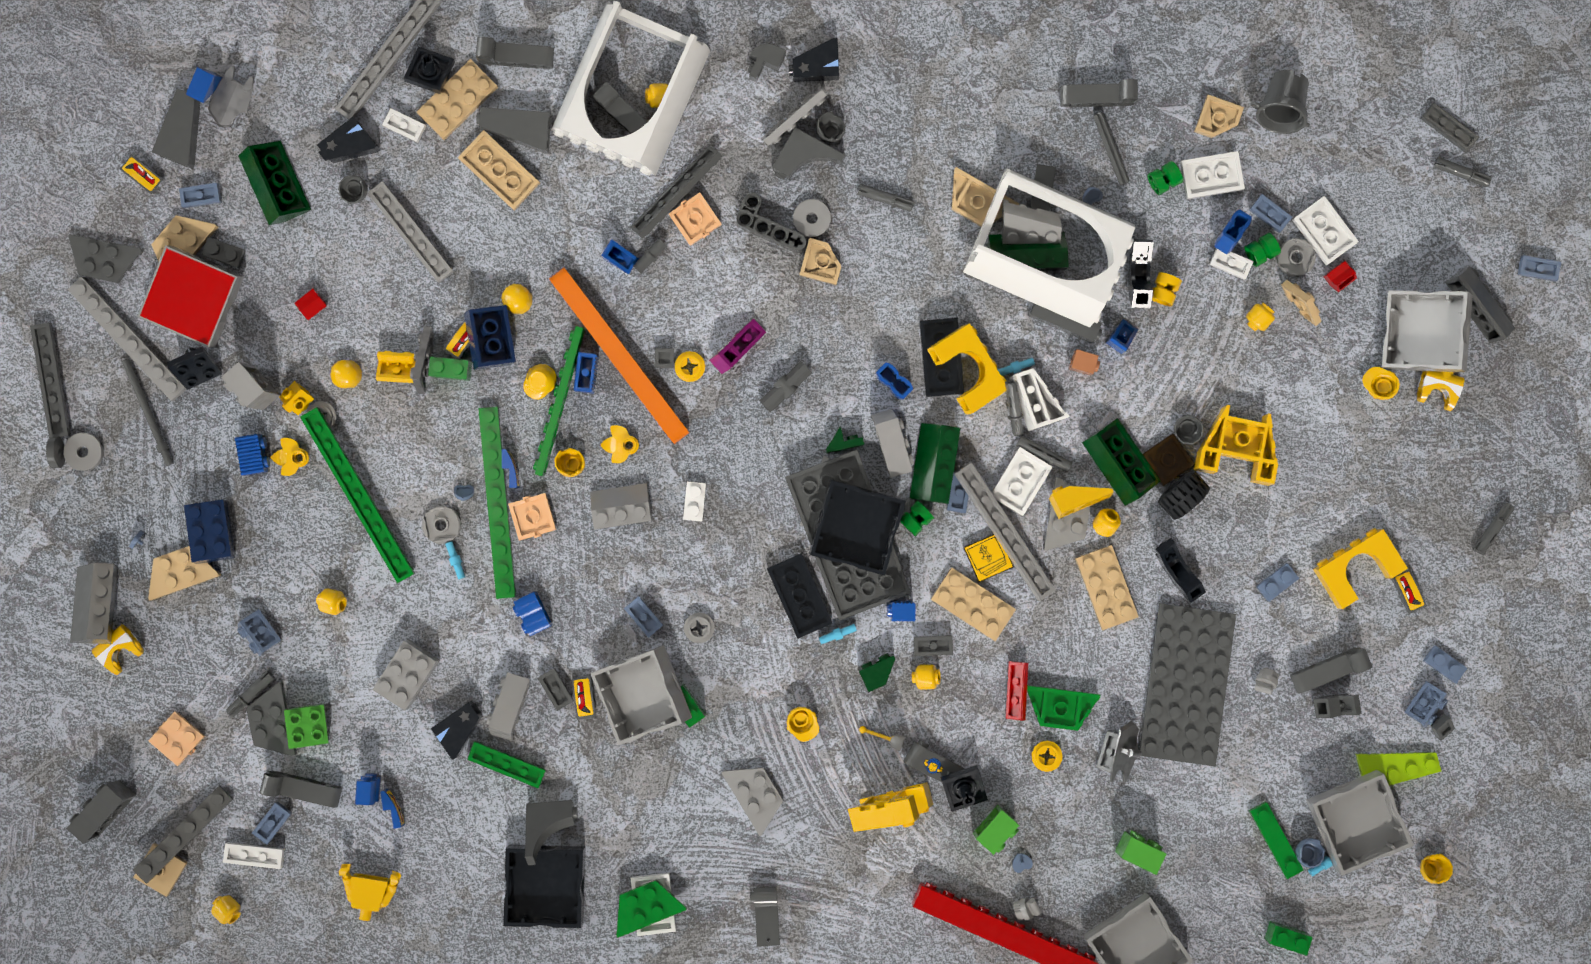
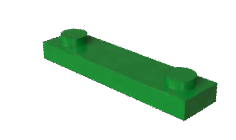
[467,741,546,788]
[1248,802,1304,879]

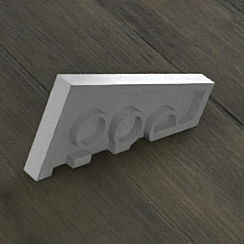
[763,83,827,146]

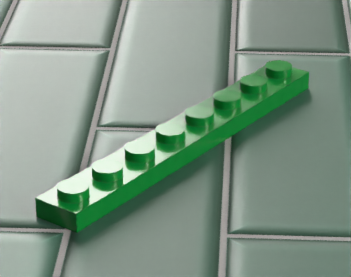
[533,326,585,477]

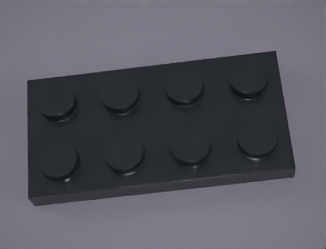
[919,317,964,397]
[767,553,833,639]

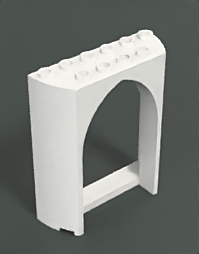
[551,1,710,176]
[963,168,1135,327]

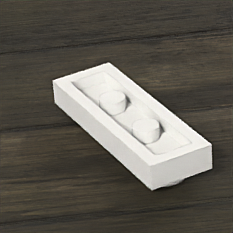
[223,842,285,869]

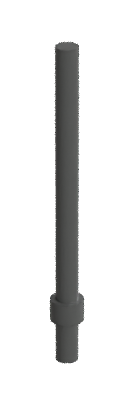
[122,359,174,466]

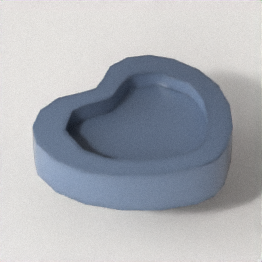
[1083,187,1103,205]
[454,485,474,501]
[129,530,145,549]
[1012,853,1033,873]

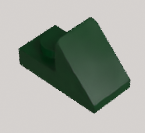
[826,426,864,453]

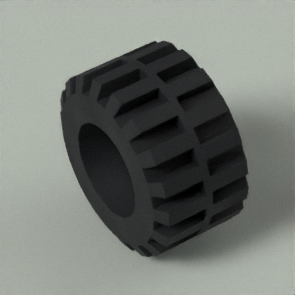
[1158,470,1210,520]

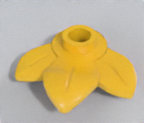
[601,425,639,463]
[271,438,309,476]

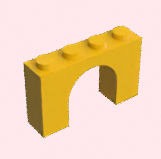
[927,323,1007,415]
[1313,528,1408,609]

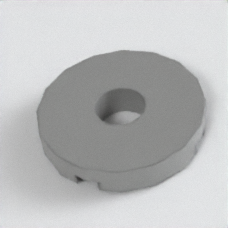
[793,199,831,238]
[1276,238,1316,277]
[63,433,104,471]
[422,506,461,544]

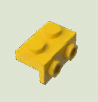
[376,351,416,383]

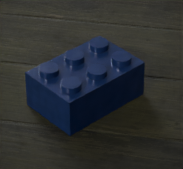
[464,305,516,370]
[184,499,235,564]

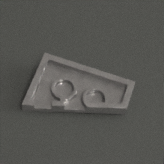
[410,326,434,394]

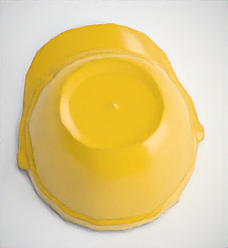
[523,364,557,400]
[1362,367,1400,400]
[786,707,819,742]

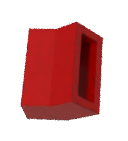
[1323,261,1357,293]
[294,289,327,320]

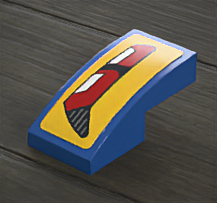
[502,449,520,488]
[380,788,405,829]

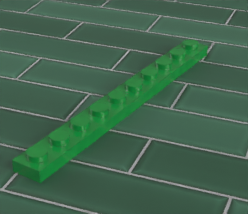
[300,407,415,584]
[478,407,516,599]

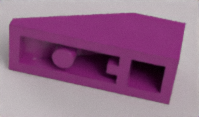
[709,318,766,374]

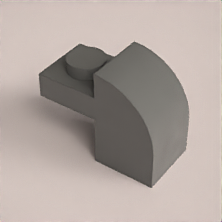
[748,44,786,83]
[1313,694,1362,718]

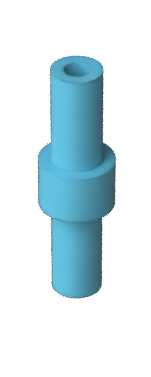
[998,358,1035,376]
[445,541,465,580]
[819,624,857,645]
[1308,856,1333,877]

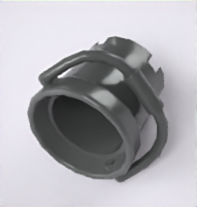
[1251,70,1310,134]

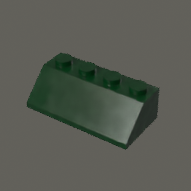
[238,140,311,225]
[988,232,1069,271]
[1082,418,1161,506]
[909,423,961,504]

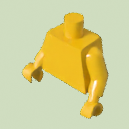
[339,864,401,921]

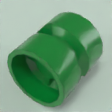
[1147,161,1183,196]
[1244,233,1281,267]
[900,500,934,537]

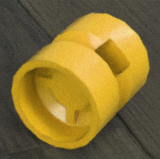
[1152,272,1182,307]

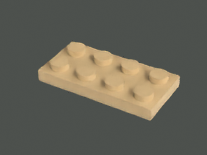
[416,59,498,140]
[458,130,540,211]
[1075,545,1138,630]
[931,567,1016,641]

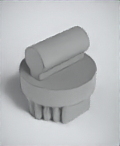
[1255,668,1279,695]
[1013,897,1041,920]

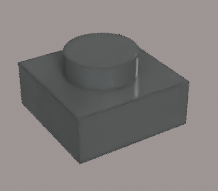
[655,348,675,368]
[1431,714,1455,741]

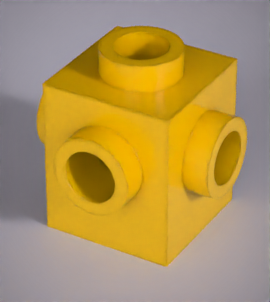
[279,381,314,415]

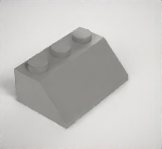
[590,483,653,530]

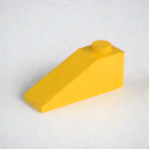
[1049,486,1114,519]

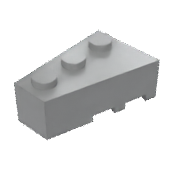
[1001,199,1062,244]
[871,409,914,478]
[486,672,530,741]

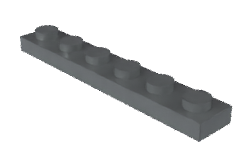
[630,145,723,239]
[30,322,71,438]
[133,786,233,884]

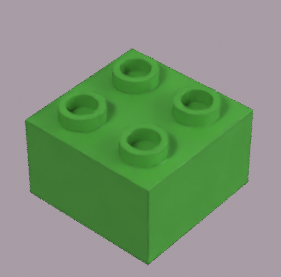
[284,703,329,749]
[973,804,1019,855]
[1115,830,1166,875]

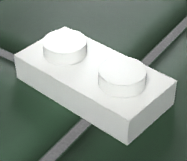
[382,108,426,143]
[1209,248,1254,280]
[683,482,706,522]

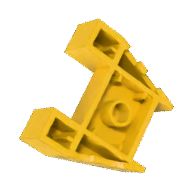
[1194,405,1278,486]
[848,782,933,832]

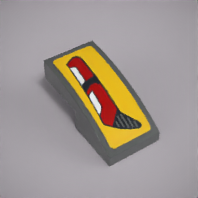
[120,154,163,194]
[443,320,469,360]
[1391,569,1427,614]
[572,676,596,720]

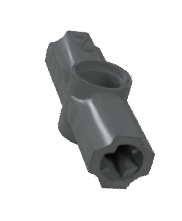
[759,361,812,413]

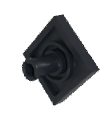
[404,46,455,94]
[167,347,222,390]
[940,765,988,812]

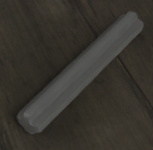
[1094,112,1130,185]

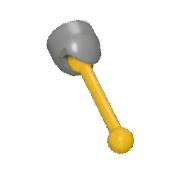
[859,726,905,751]

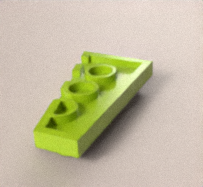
[1355,752,1442,786]

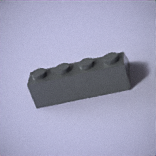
[1445,266,1515,343]
[70,563,118,644]

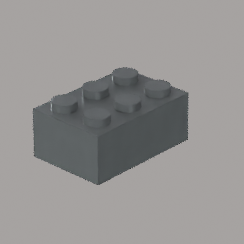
[66,780,136,844]

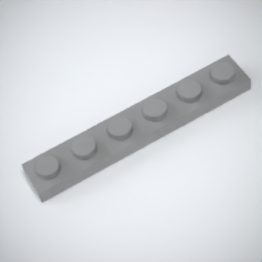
[368,181,454,283]

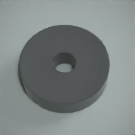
[46,437,65,468]

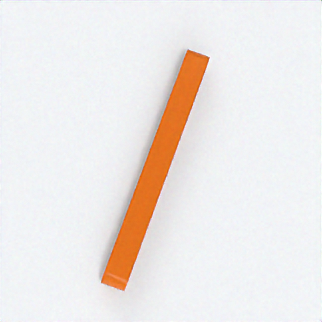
[549,267,689,444]

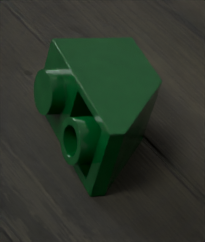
[858,653,895,693]

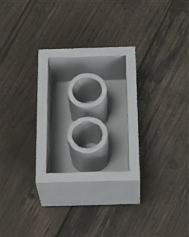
[221,362,280,410]
[372,640,440,711]

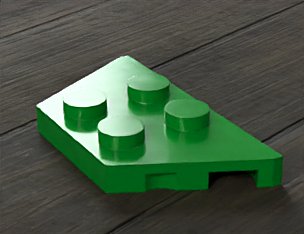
[1027,685,1101,731]
[616,880,687,938]

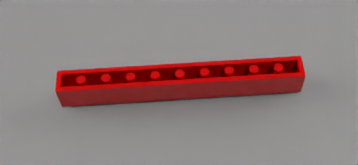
[912,882,1099,964]

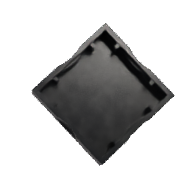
[809,479,906,576]
[503,844,586,928]

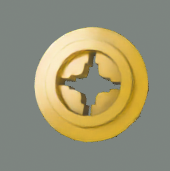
[675,351,705,382]
[1031,741,1062,772]

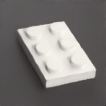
[1180,151,1245,199]
[1292,196,1359,265]
[992,447,1052,516]
[631,873,676,936]

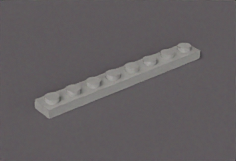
[335,0,443,120]
[68,277,186,401]
[954,462,1055,601]

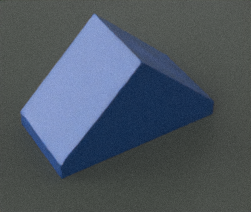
[186,67,223,103]
[601,239,639,275]
[1106,319,1138,354]

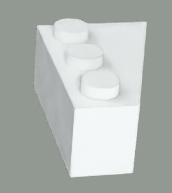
[1009,368,1070,431]

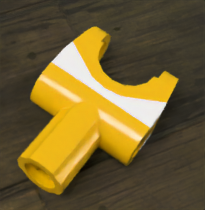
[1417,371,1465,411]
[91,624,144,675]

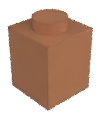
[1069,349,1100,376]

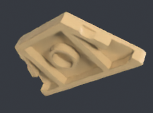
[951,167,1019,227]
[151,215,218,261]
[148,546,221,601]

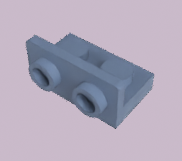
[237,609,281,656]
[1404,681,1448,728]

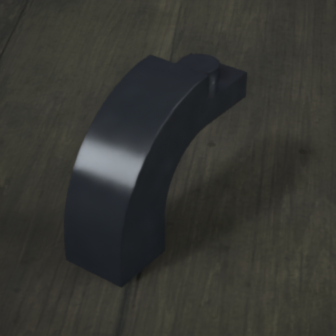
[1128,239,1154,308]
[1155,538,1206,603]

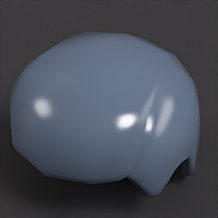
[1295,838,1325,868]

